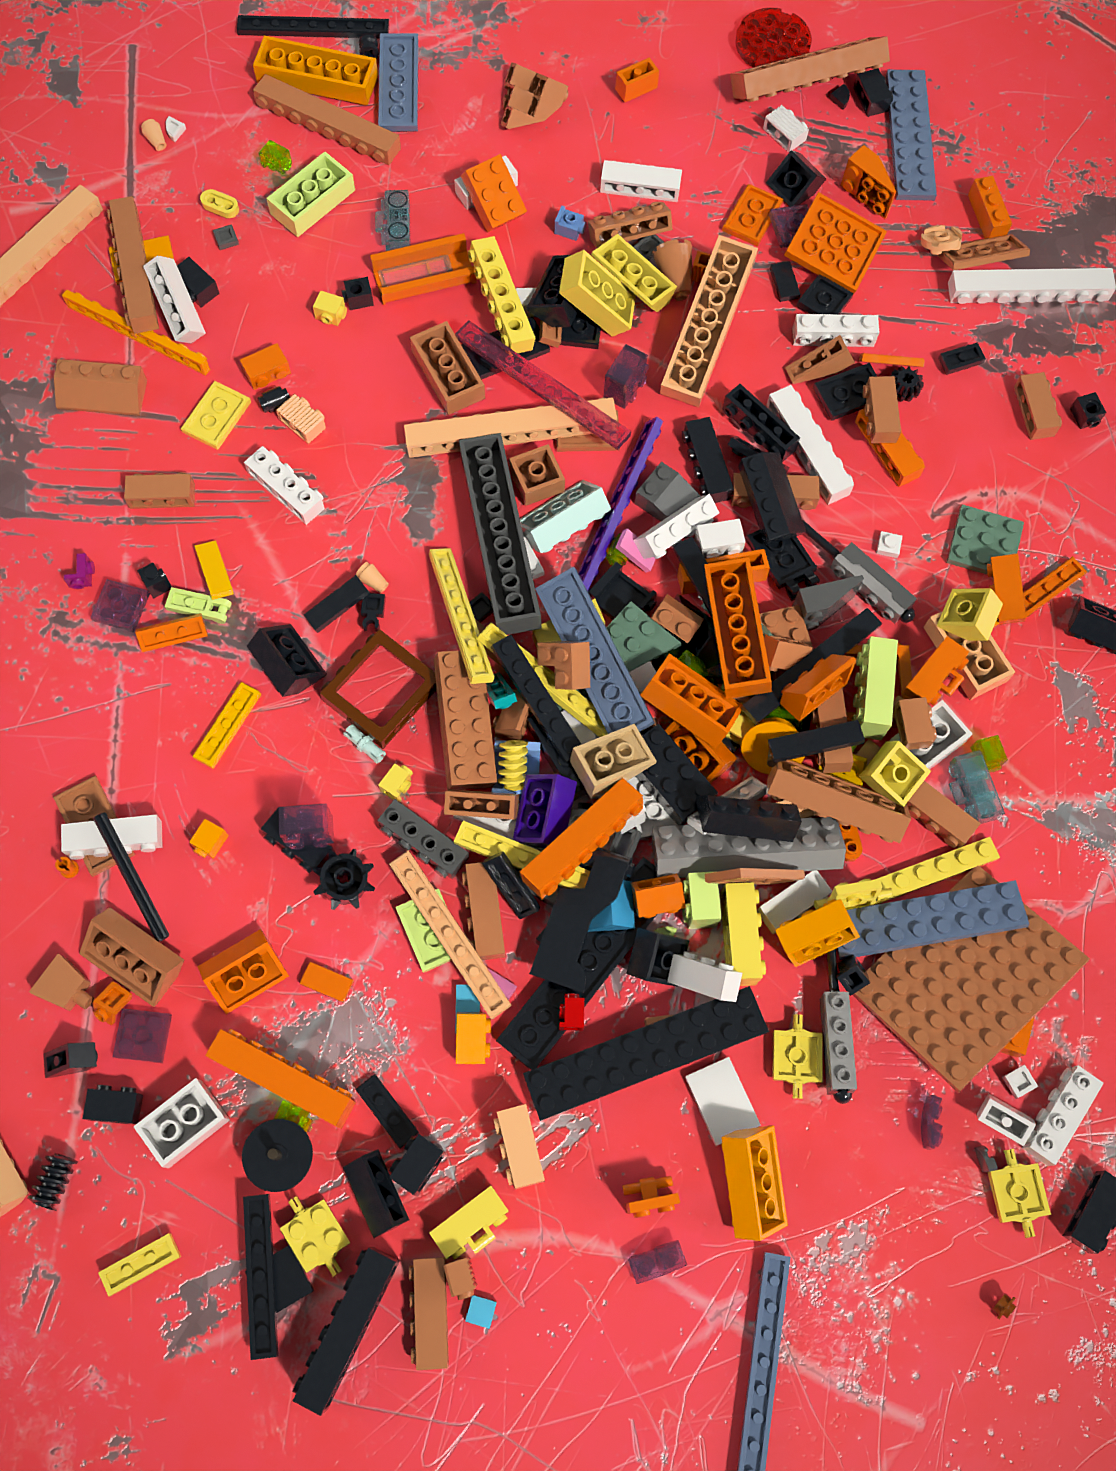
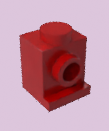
[559,994,584,1031]

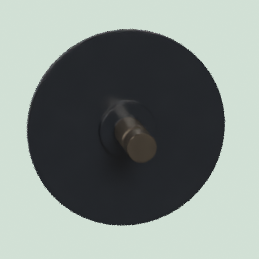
[242,1119,313,1192]

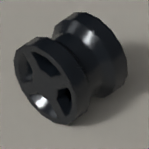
[359,35,379,59]

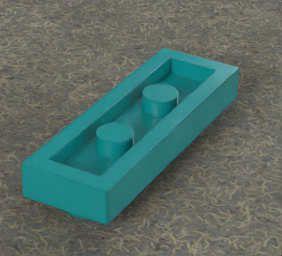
[486,672,517,709]

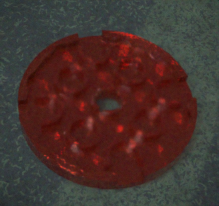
[735,8,812,68]

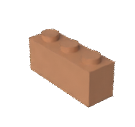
[1014,372,1062,440]
[862,376,901,443]
[124,472,195,509]
[444,789,519,820]

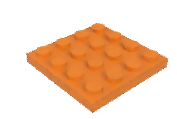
[784,192,887,295]

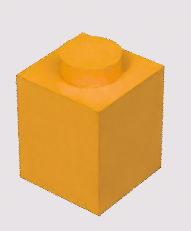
[189,819,229,859]

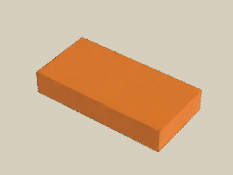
[300,962,354,1003]

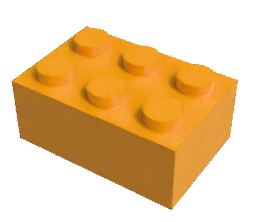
[775,899,860,967]

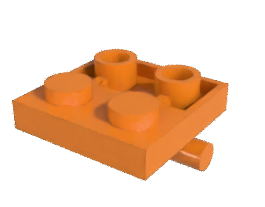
[622,1176,680,1218]

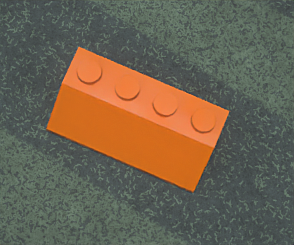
[640,653,742,749]

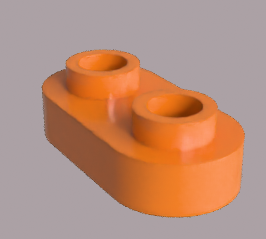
[839,824,863,862]

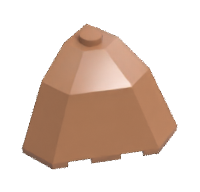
[501,62,569,129]

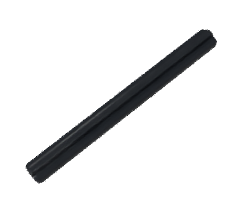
[93,812,169,942]

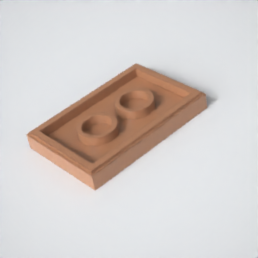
[557,410,620,452]

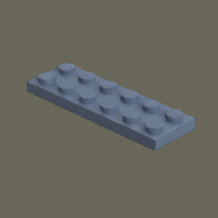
[378,33,418,131]

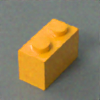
[456,1012,491,1064]

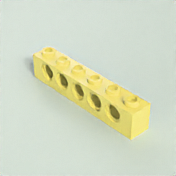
[468,236,535,355]

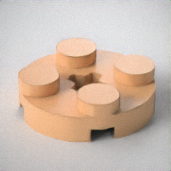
[921,225,962,255]

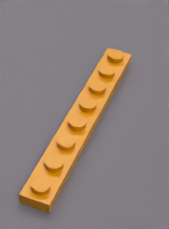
[62,289,210,376]

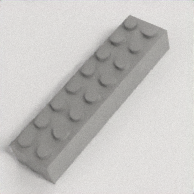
[652,817,846,878]

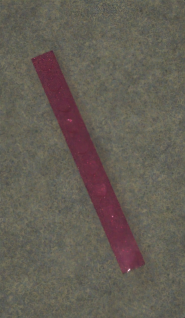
[455,320,631,450]

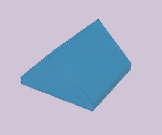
[588,880,635,932]

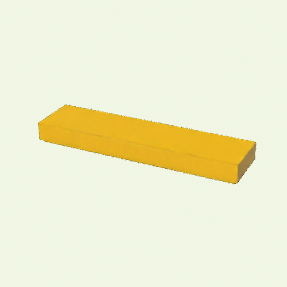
[192,682,261,769]

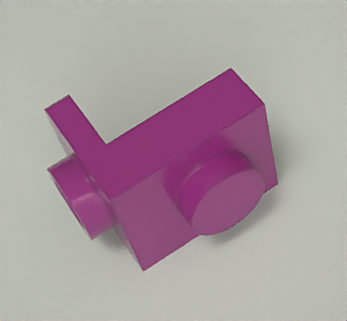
[64,553,95,589]

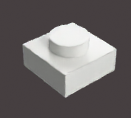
[876,531,902,558]
[1002,1065,1038,1099]

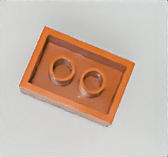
[461,154,527,233]

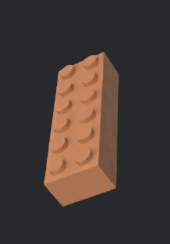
[434,651,497,790]
[767,760,911,843]

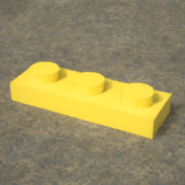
[98,1233,182,1297]

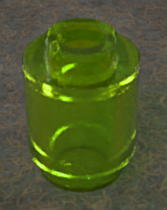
[606,533,628,566]

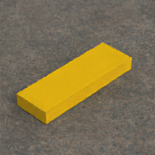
[195,540,234,600]

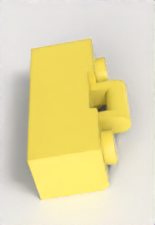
[429,1186,509,1260]

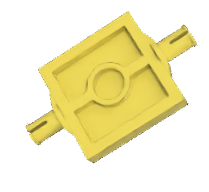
[814,879,894,910]
[772,1014,823,1099]
[988,1149,1051,1238]
[280,1196,350,1277]

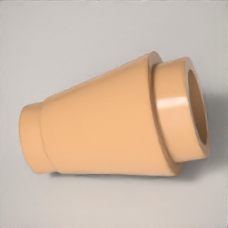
[141,119,167,151]
[356,562,389,593]

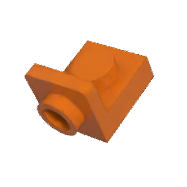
[93,981,132,1025]

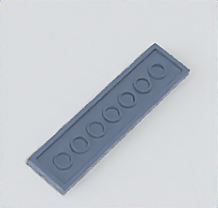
[886,69,937,201]
[535,567,655,734]
[837,880,1029,960]

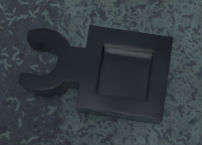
[361,593,386,632]

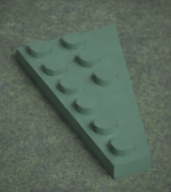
[554,602,681,712]

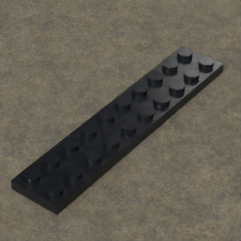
[496,857,658,1070]
[523,986,769,1121]

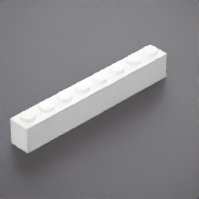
[948,268,1116,304]

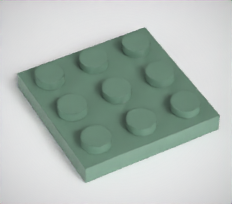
[946,504,1024,574]

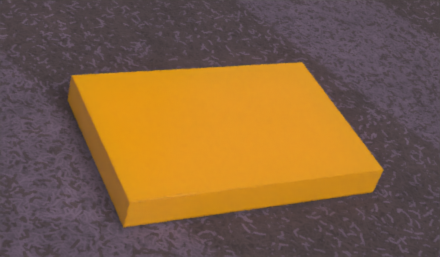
[109,235,175,285]

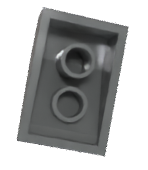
[635,462,701,538]
[792,575,864,631]

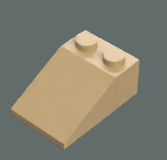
[570,724,656,799]

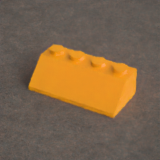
[721,1125,788,1241]

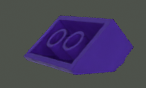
[512,774,577,849]

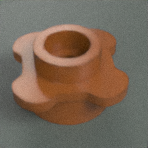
[993,1294,1016,1320]

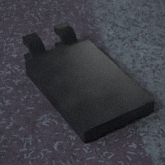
[746,529,820,601]

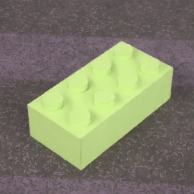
[266,152,355,237]
[852,636,898,740]

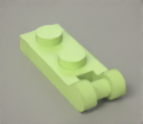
[165,587,232,624]

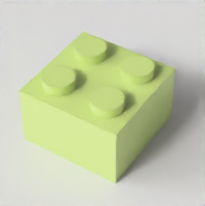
[682,871,721,929]

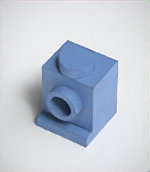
[554,206,586,241]

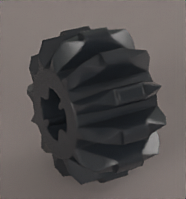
[891,366,924,402]

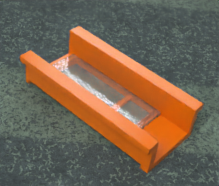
[370,233,477,305]

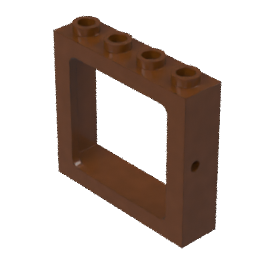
[320,629,437,749]

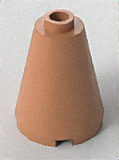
[652,239,692,301]

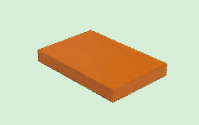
[722,184,784,247]

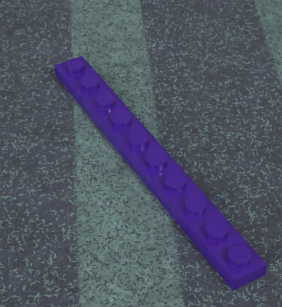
[578,417,663,592]

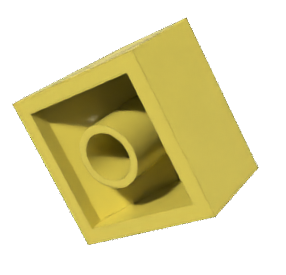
[937,588,1003,641]
[859,741,931,807]

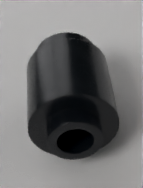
[258,386,290,413]

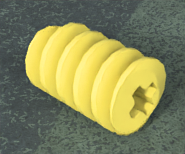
[498,740,528,791]

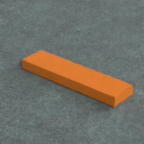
[1023,556,1087,618]

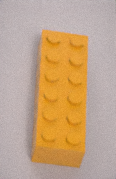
[253,35,378,105]

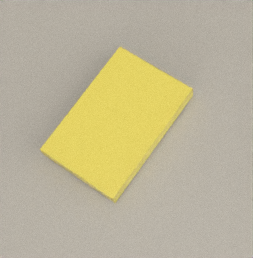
[181,381,251,450]

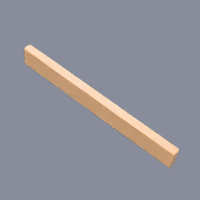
[389,850,512,1019]

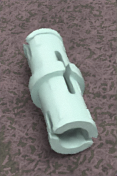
[343,724,386,764]

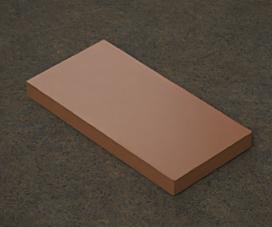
[937,234,1030,271]
[53,775,136,877]
[705,868,805,885]

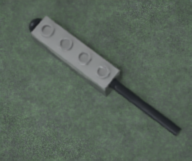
[802,519,917,624]
[820,949,857,1104]

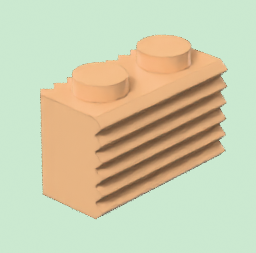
[276,394,326,444]

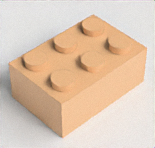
[493,1104,545,1190]

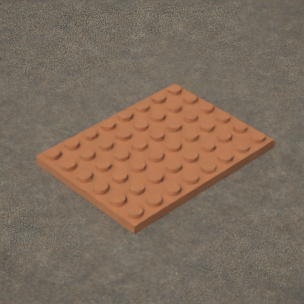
[853,865,1090,1093]

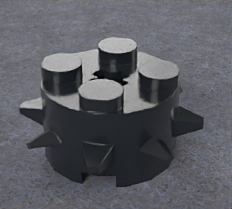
[312,849,375,910]

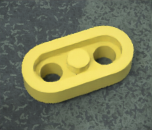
[200,189,239,218]

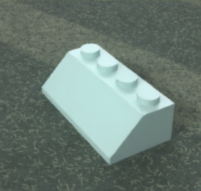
[520,480,611,553]

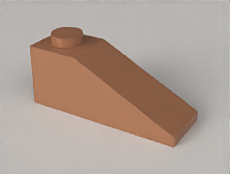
[785,335,855,384]

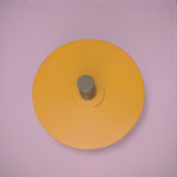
[741,717,804,774]

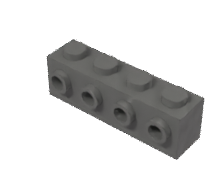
[377,799,469,879]

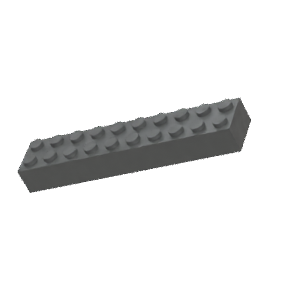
[459,433,542,635]

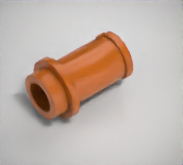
[55,857,79,878]

